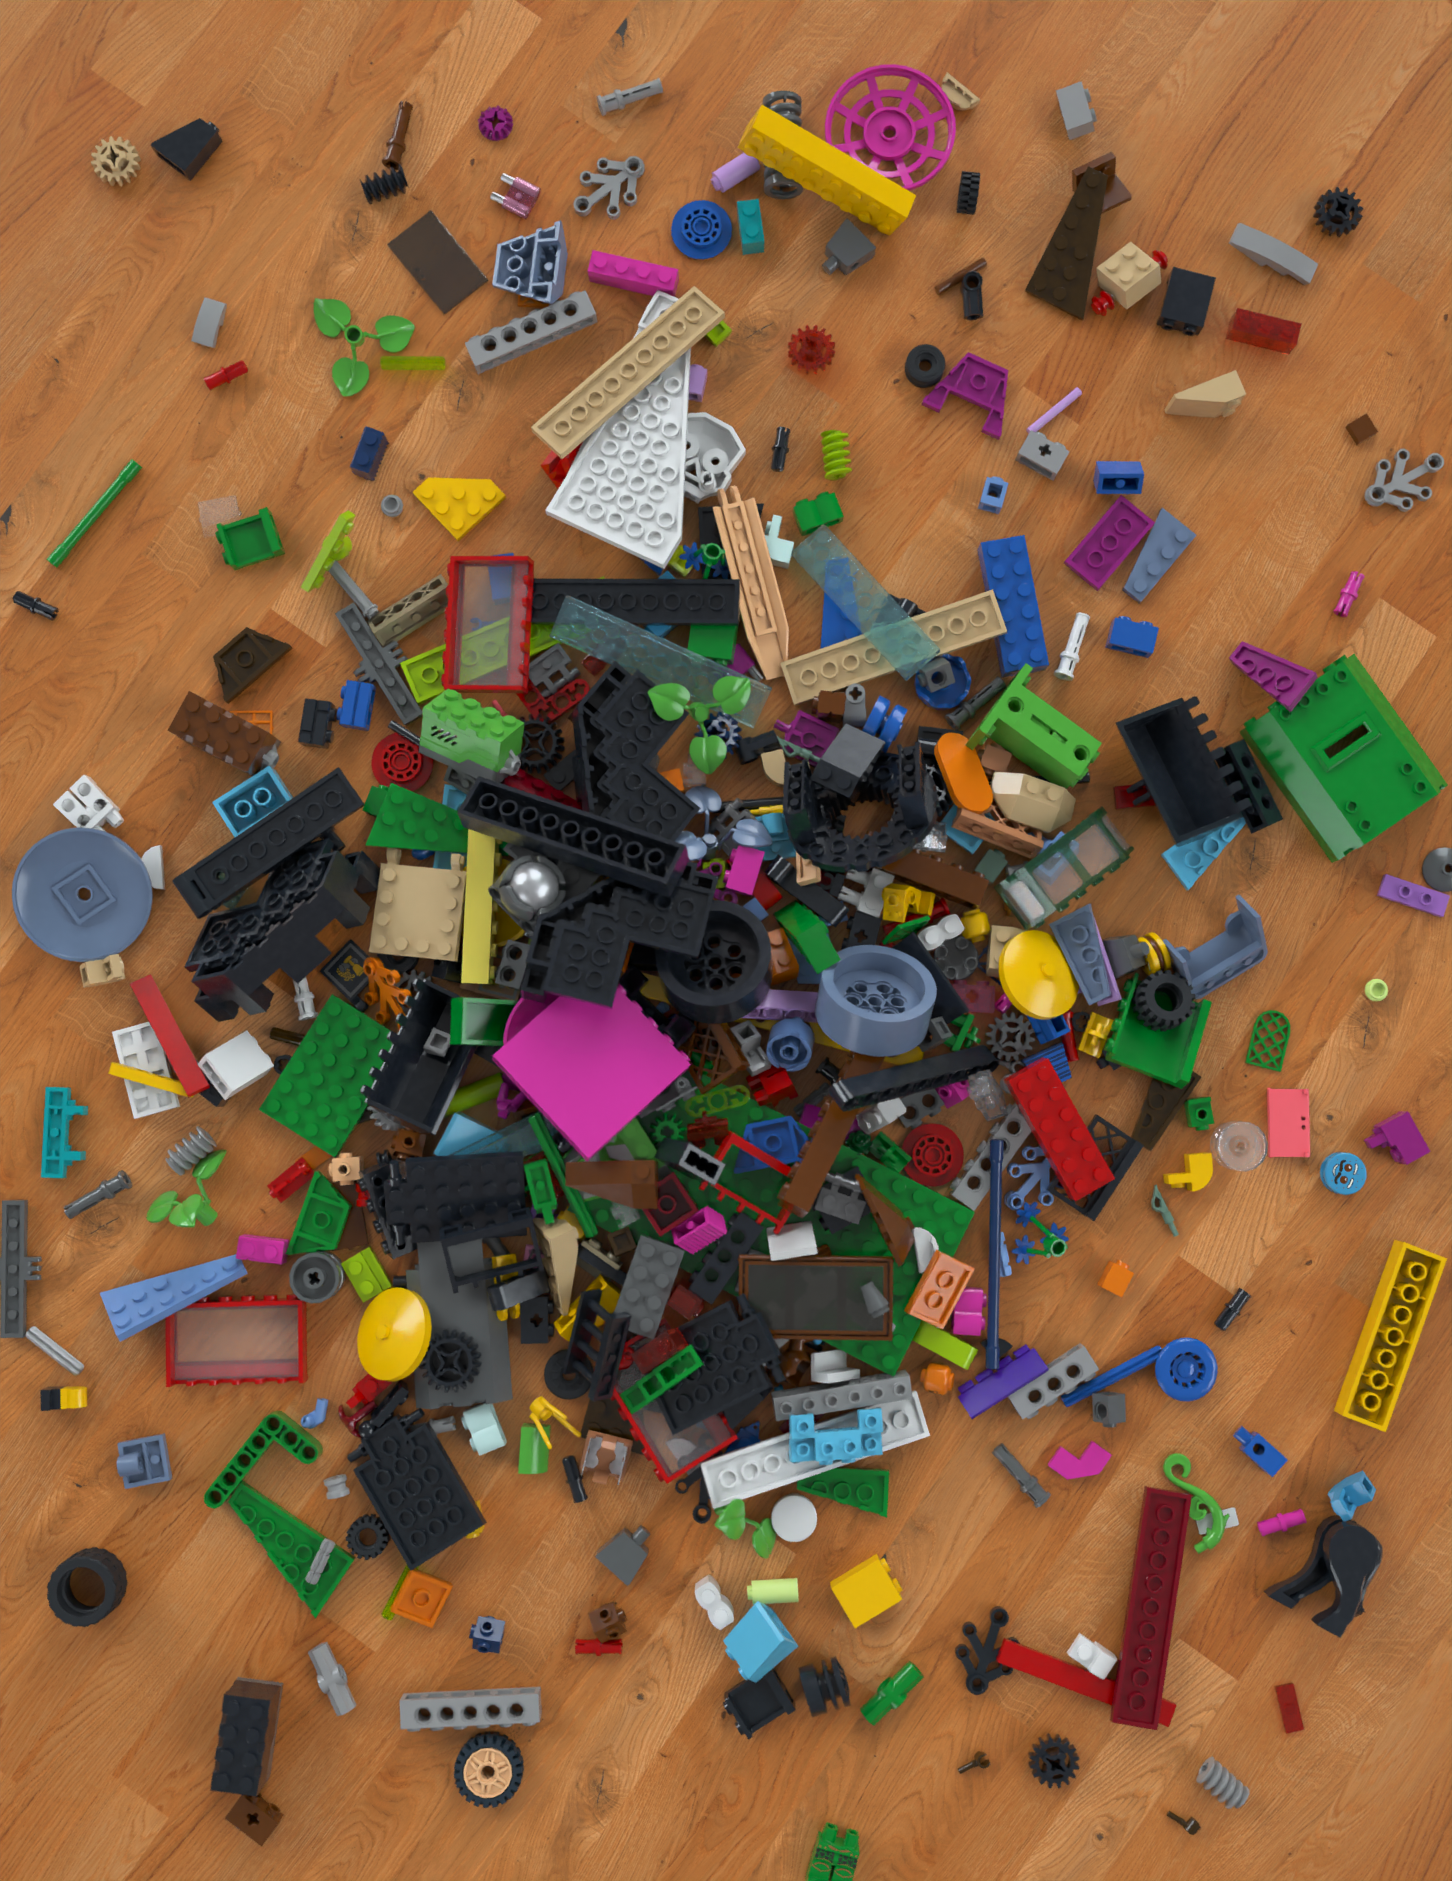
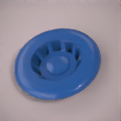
[671,200,732,259]
[1155,1338,1218,1402]

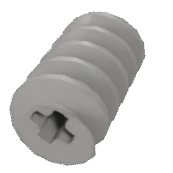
[165,1126,217,1176]
[1196,1756,1249,1809]

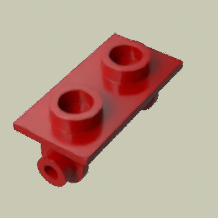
[267,1157,314,1203]

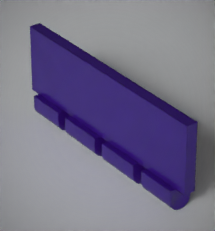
[958,1344,1049,1419]

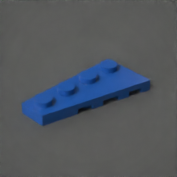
[820,558,862,649]

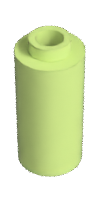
[747,1578,799,1605]

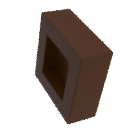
[1345,413,1378,445]

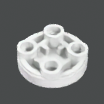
[771,1493,817,1542]

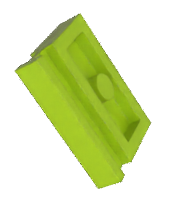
[341,1246,393,1303]

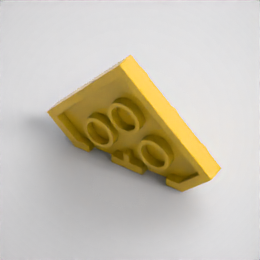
[412,477,506,542]

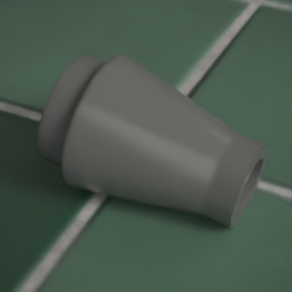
[860,1281,890,1318]

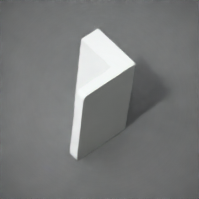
[811,1349,860,1383]

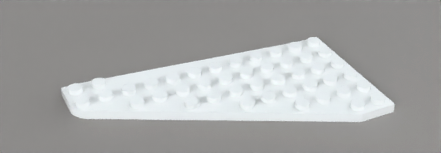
[545,290,691,569]

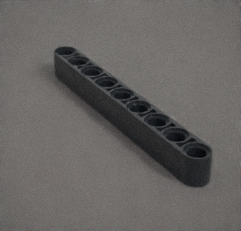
[829,1045,999,1112]

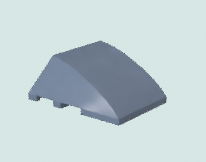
[492,220,568,304]

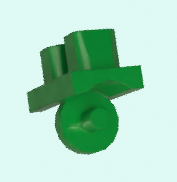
[943,1013,981,1052]
[869,1131,912,1173]

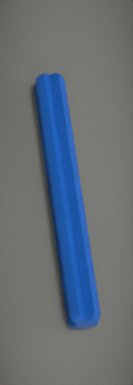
[1061,1345,1162,1407]

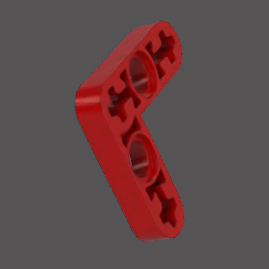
[516,678,590,725]

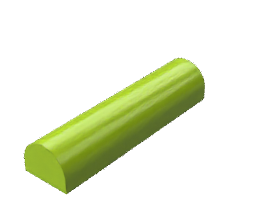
[444,1072,504,1118]

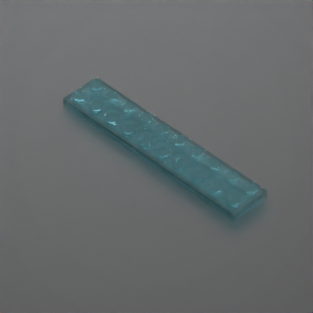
[549,595,772,728]

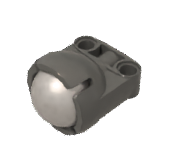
[488,856,566,936]

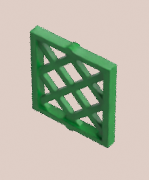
[882,915,930,945]

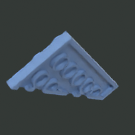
[100,1254,248,1342]

